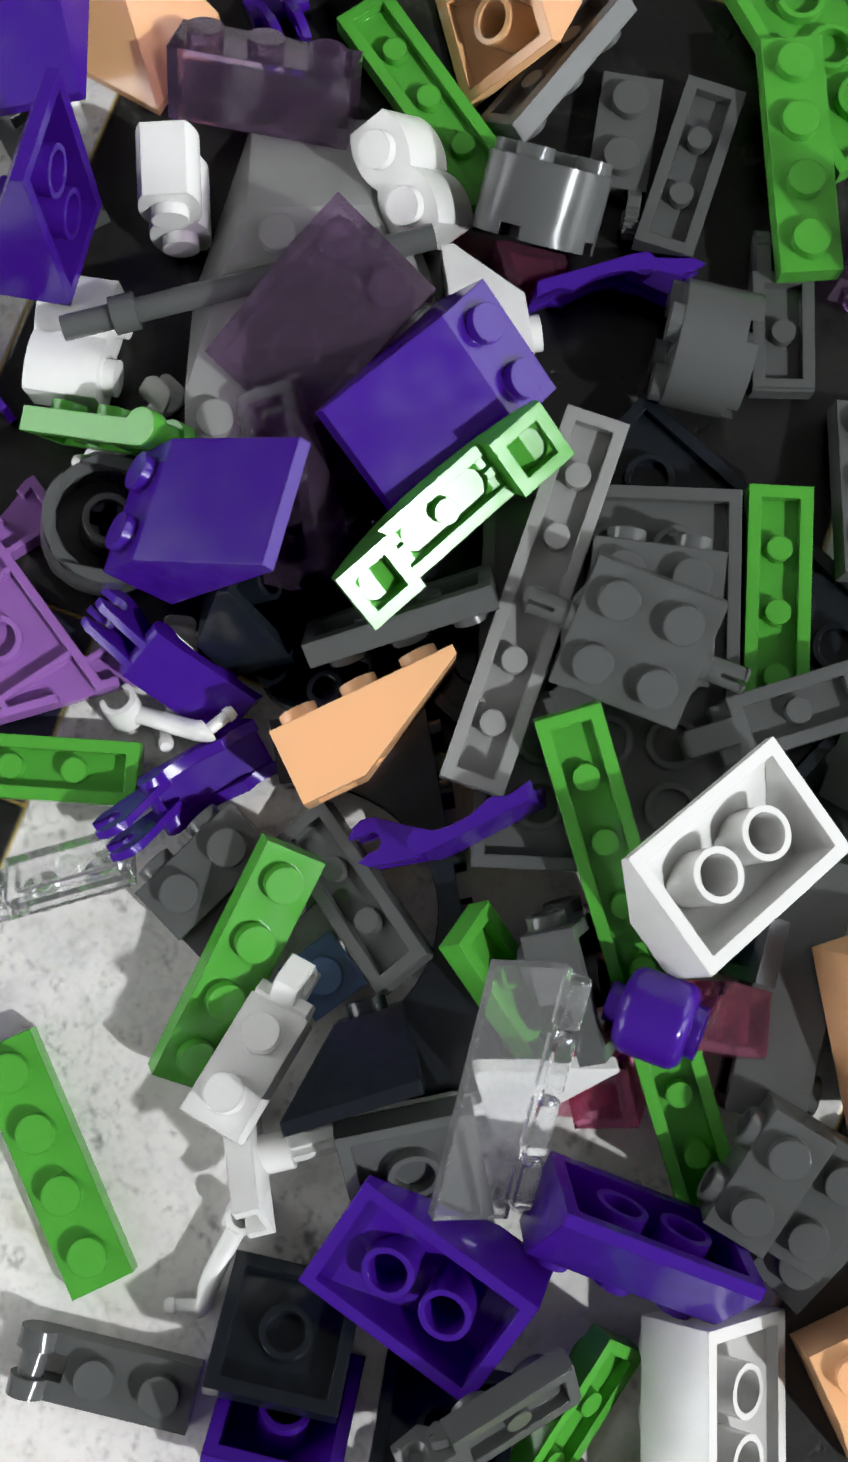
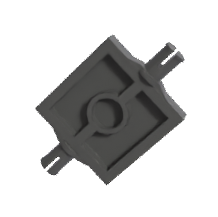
[524,551,751,730]

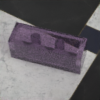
[167,17,363,150]

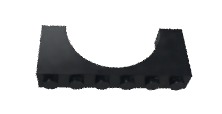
[269,706,501,1101]

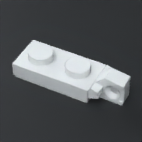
[179,953,321,1146]

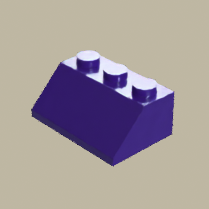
[519,1150,767,1325]

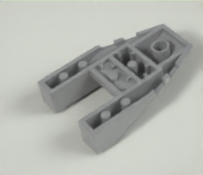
[185,120,437,438]

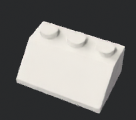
[621,736,848,979]
[638,1306,786,1462]

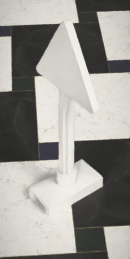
[223,1056,620,1239]

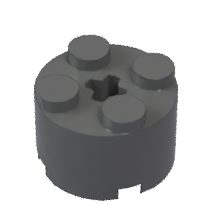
[472,136,614,256]
[646,277,766,421]
[40,454,138,596]

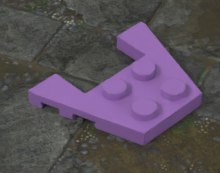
[0,475,135,725]

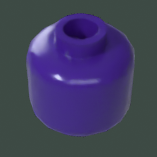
[602,967,711,1069]

